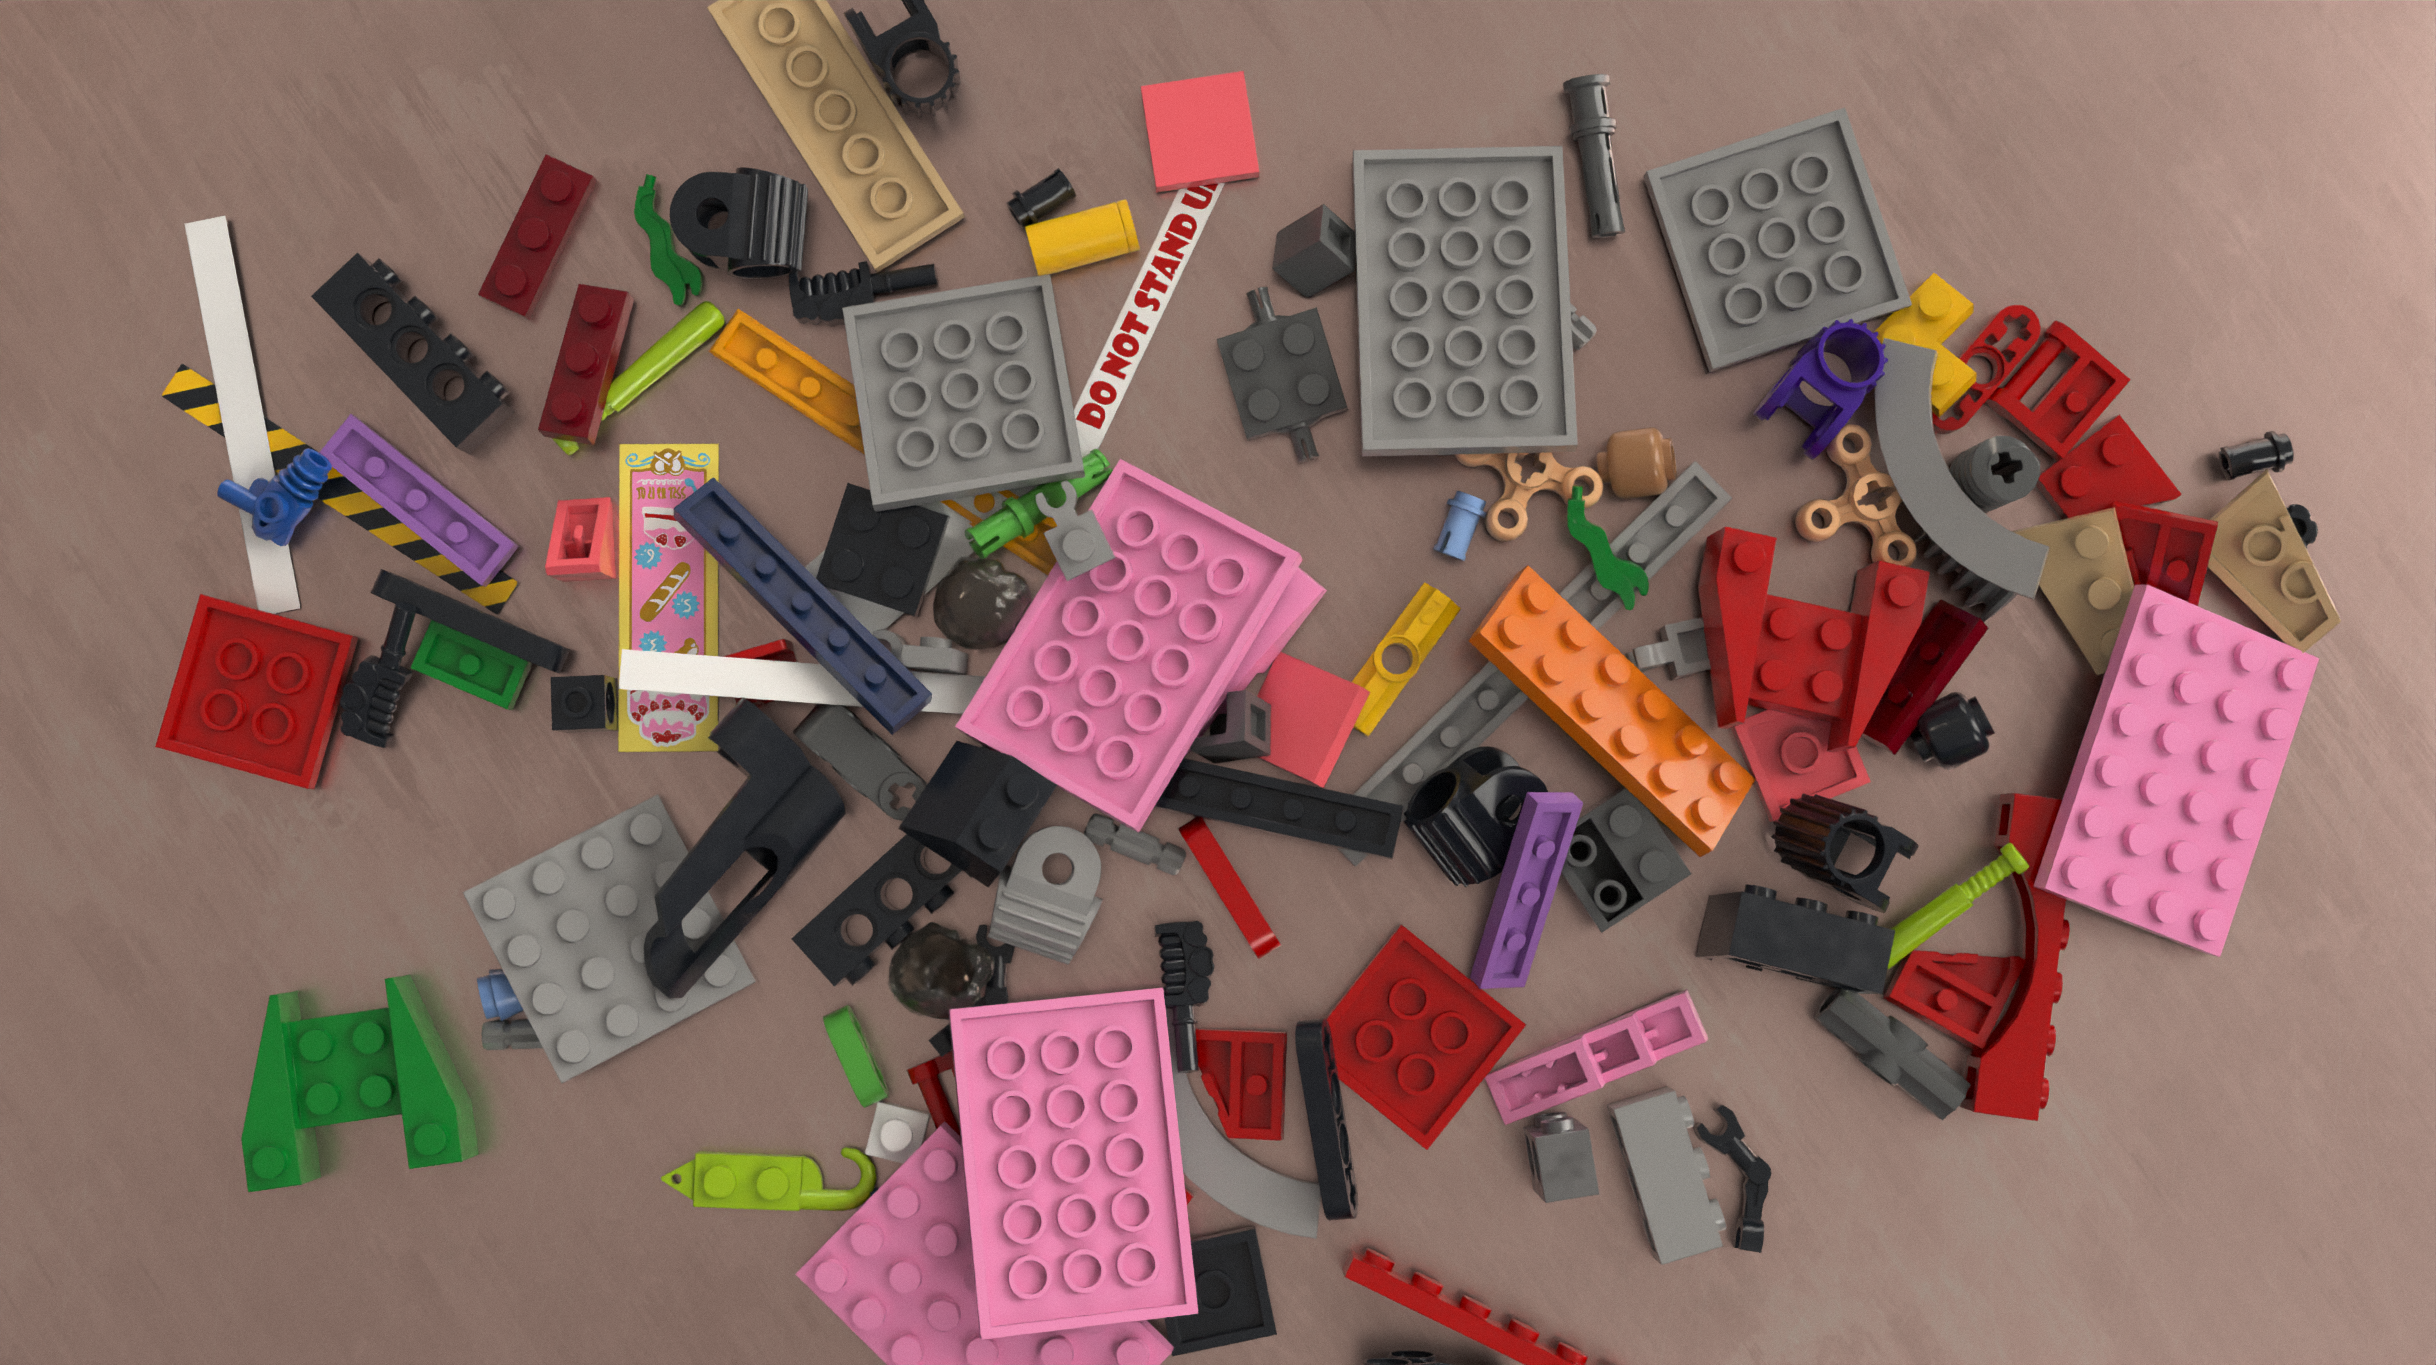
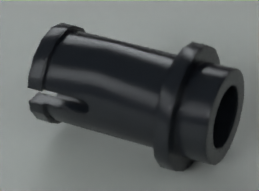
[1006,168,1076,230]
[2219,431,2294,480]

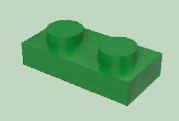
[410,620,533,710]

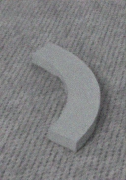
[1875,338,2050,600]
[1165,1008,1321,1239]

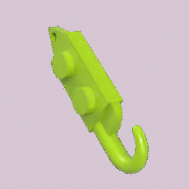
[661,1147,877,1211]

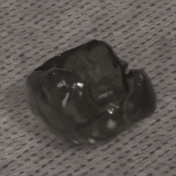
[933,557,1032,649]
[887,922,995,1020]

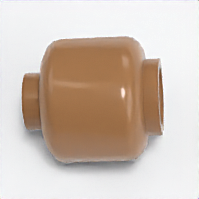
[1597,427,1677,499]

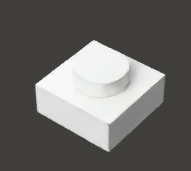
[865,1100,931,1163]

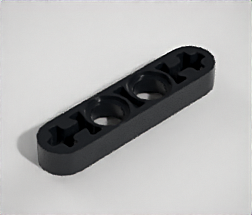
[370,569,570,674]
[1295,1018,1358,1221]

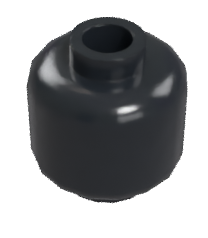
[1910,692,1995,770]

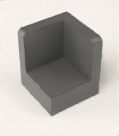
[1272,204,1356,297]
[1191,690,1271,764]

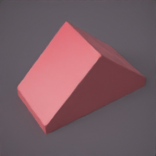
[545,497,616,582]

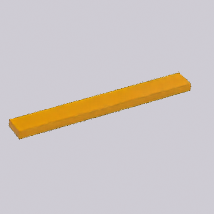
[709,309,1057,576]

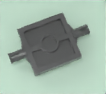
[1217,287,1348,463]

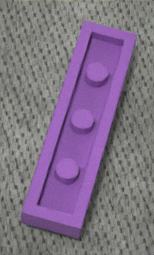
[319,414,519,587]
[1470,792,1583,989]

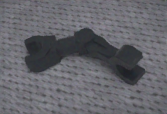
[929,925,1015,1057]
[1693,1105,1772,1253]

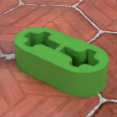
[823,1005,890,1108]

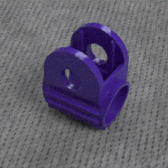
[1753,318,1888,460]

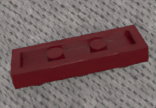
[478,154,597,320]
[538,284,634,445]
[1861,599,1989,755]

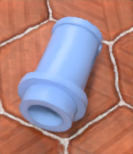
[1433,491,1487,561]

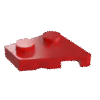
[2036,414,2182,519]
[2112,501,2218,606]
[1883,950,2026,1051]
[1195,1028,1287,1141]

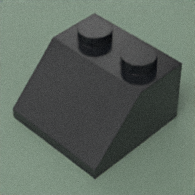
[898,741,1057,887]

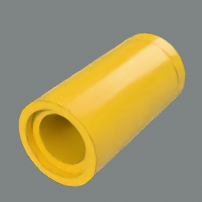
[1025,199,1140,276]

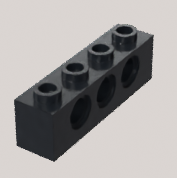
[311,253,515,455]
[791,834,972,986]

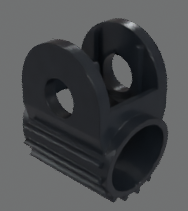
[843,0,960,118]
[670,167,808,279]
[1403,746,1548,887]
[1771,794,1919,913]

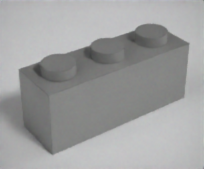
[1607,1086,1726,1265]

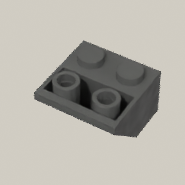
[1561,786,1691,933]

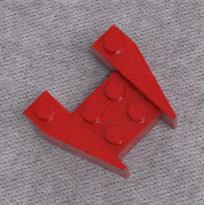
[1698,526,1930,753]

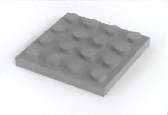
[1644,108,1912,372]
[842,274,1085,512]
[463,795,756,1084]

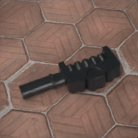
[789,261,938,327]
[340,602,417,748]
[1154,921,1215,1073]

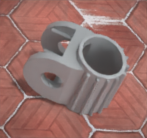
[988,826,1103,965]

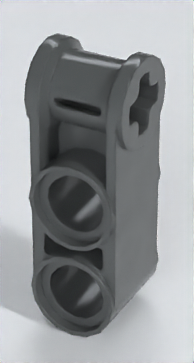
[793,704,927,821]

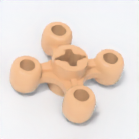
[1795,424,1917,567]
[1454,452,1603,542]

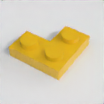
[1873,273,1977,418]

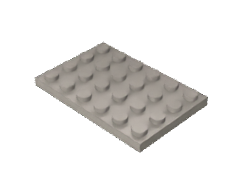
[1352,146,1578,456]

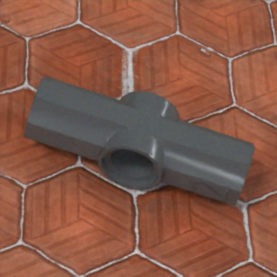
[1814,988,1971,1120]

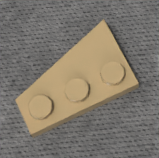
[2208,469,2341,654]
[2012,507,2134,675]

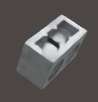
[1523,1112,1599,1203]

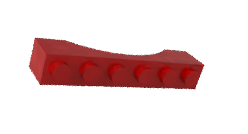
[1960,793,2070,1121]

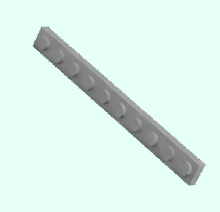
[1337,461,1732,867]

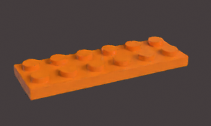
[1469,565,1755,857]

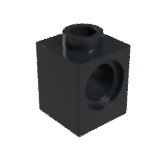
[551,675,618,733]

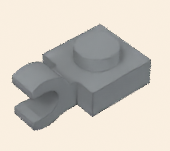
[1625,617,1711,680]
[873,630,968,675]

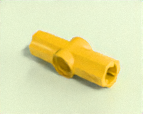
[1352,582,1461,737]

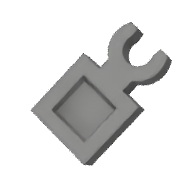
[1036,480,1116,581]

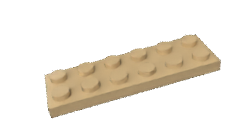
[707,0,965,273]

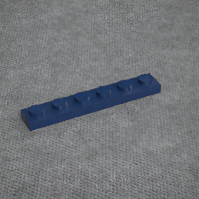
[674,477,932,735]

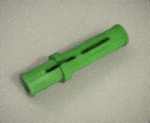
[964,449,1113,560]

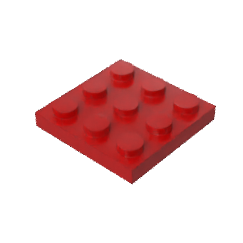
[155,594,359,789]
[1326,924,1526,1150]

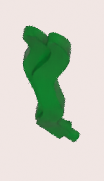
[634,174,703,306]
[1567,485,1649,611]

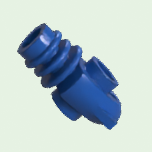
[217,448,332,546]

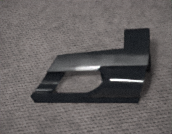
[644,698,846,998]

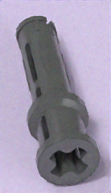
[1563,74,1625,238]

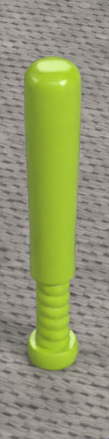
[552,301,725,456]
[1887,842,2029,970]

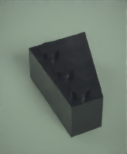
[1696,884,1895,994]

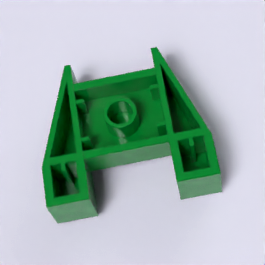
[241,975,479,1192]

